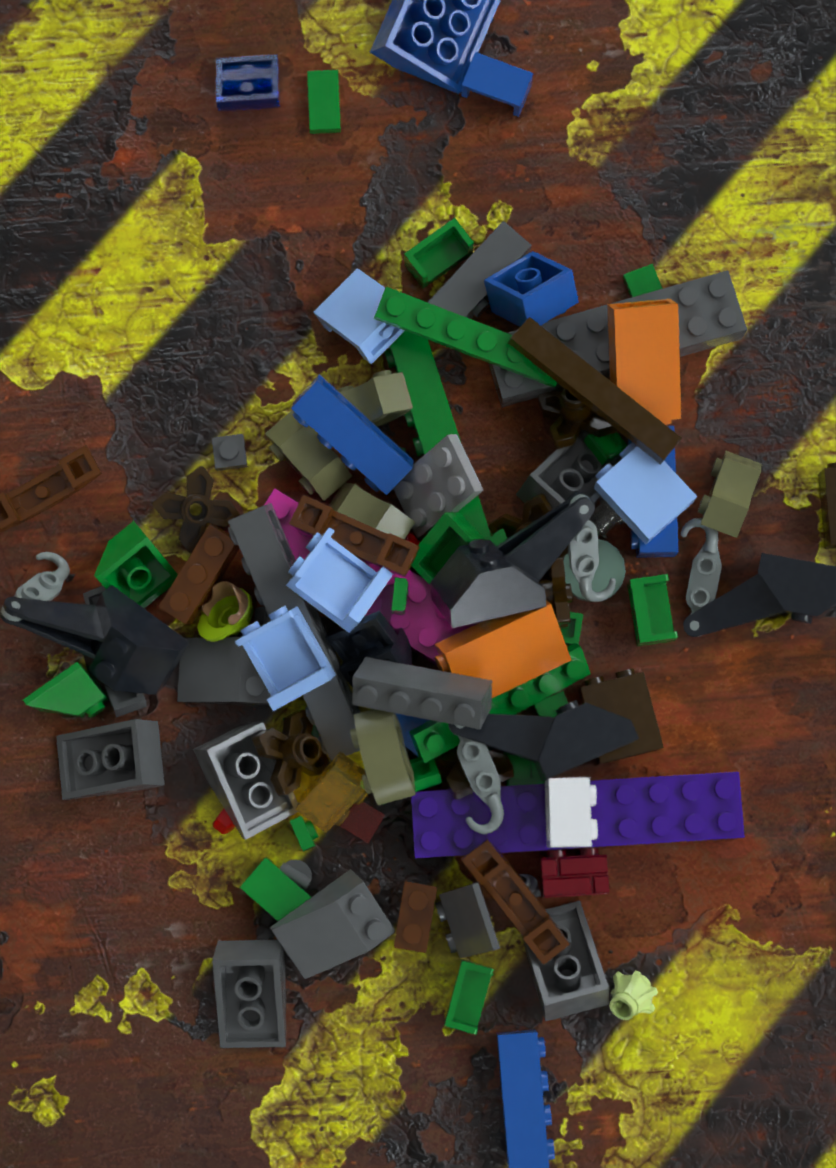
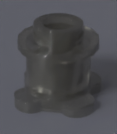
[589,498,624,539]

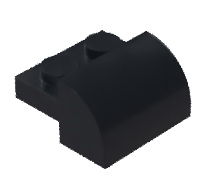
[325,611,412,688]

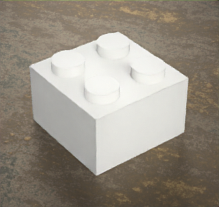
[545,777,598,848]

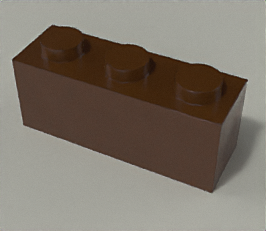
[159,524,240,624]

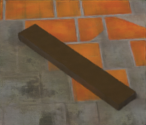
[508,317,682,465]

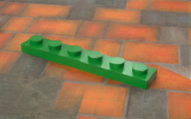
[374,287,557,388]
[409,643,591,763]

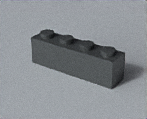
[428,221,532,319]
[352,657,493,729]

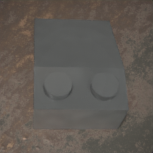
[516,430,621,510]
[177,637,271,706]
[56,719,165,800]
[193,722,301,840]
[270,869,396,979]
[435,882,500,958]
[521,901,609,1022]
[212,940,286,1048]

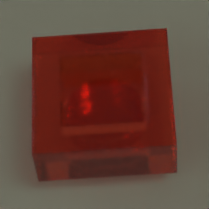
[340,799,385,843]

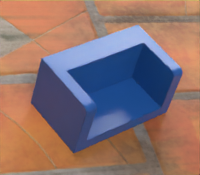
[461,52,533,117]

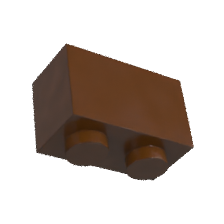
[394,881,437,953]

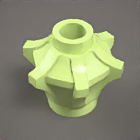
[610,970,658,1020]

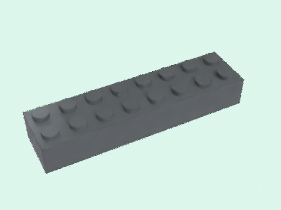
[488,270,747,408]

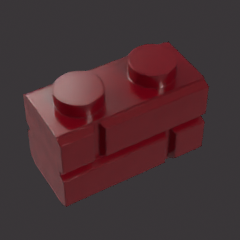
[539,848,610,898]

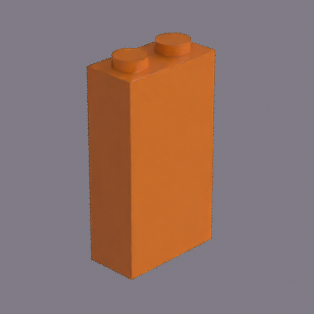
[607,299,681,425]
[435,600,571,698]

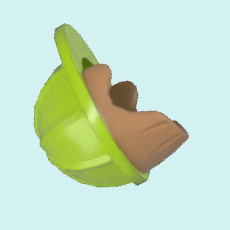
[197,581,254,642]

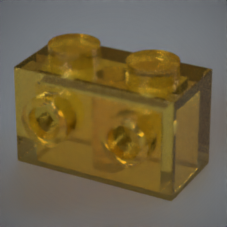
[295,751,368,833]

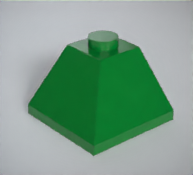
[94,521,178,608]
[23,662,109,718]

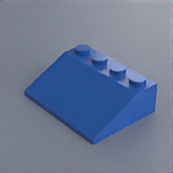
[370,0,501,94]

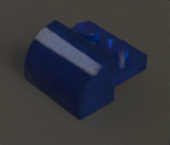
[215,54,281,112]

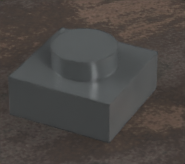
[212,434,248,471]
[105,685,147,717]

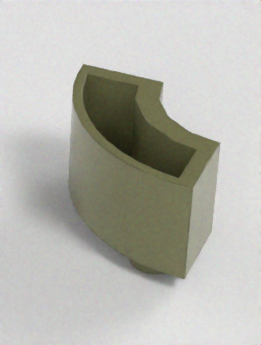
[337,370,413,427]
[265,410,352,501]
[697,451,762,538]
[328,482,415,539]
[350,709,416,805]

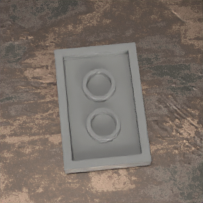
[393,434,484,539]

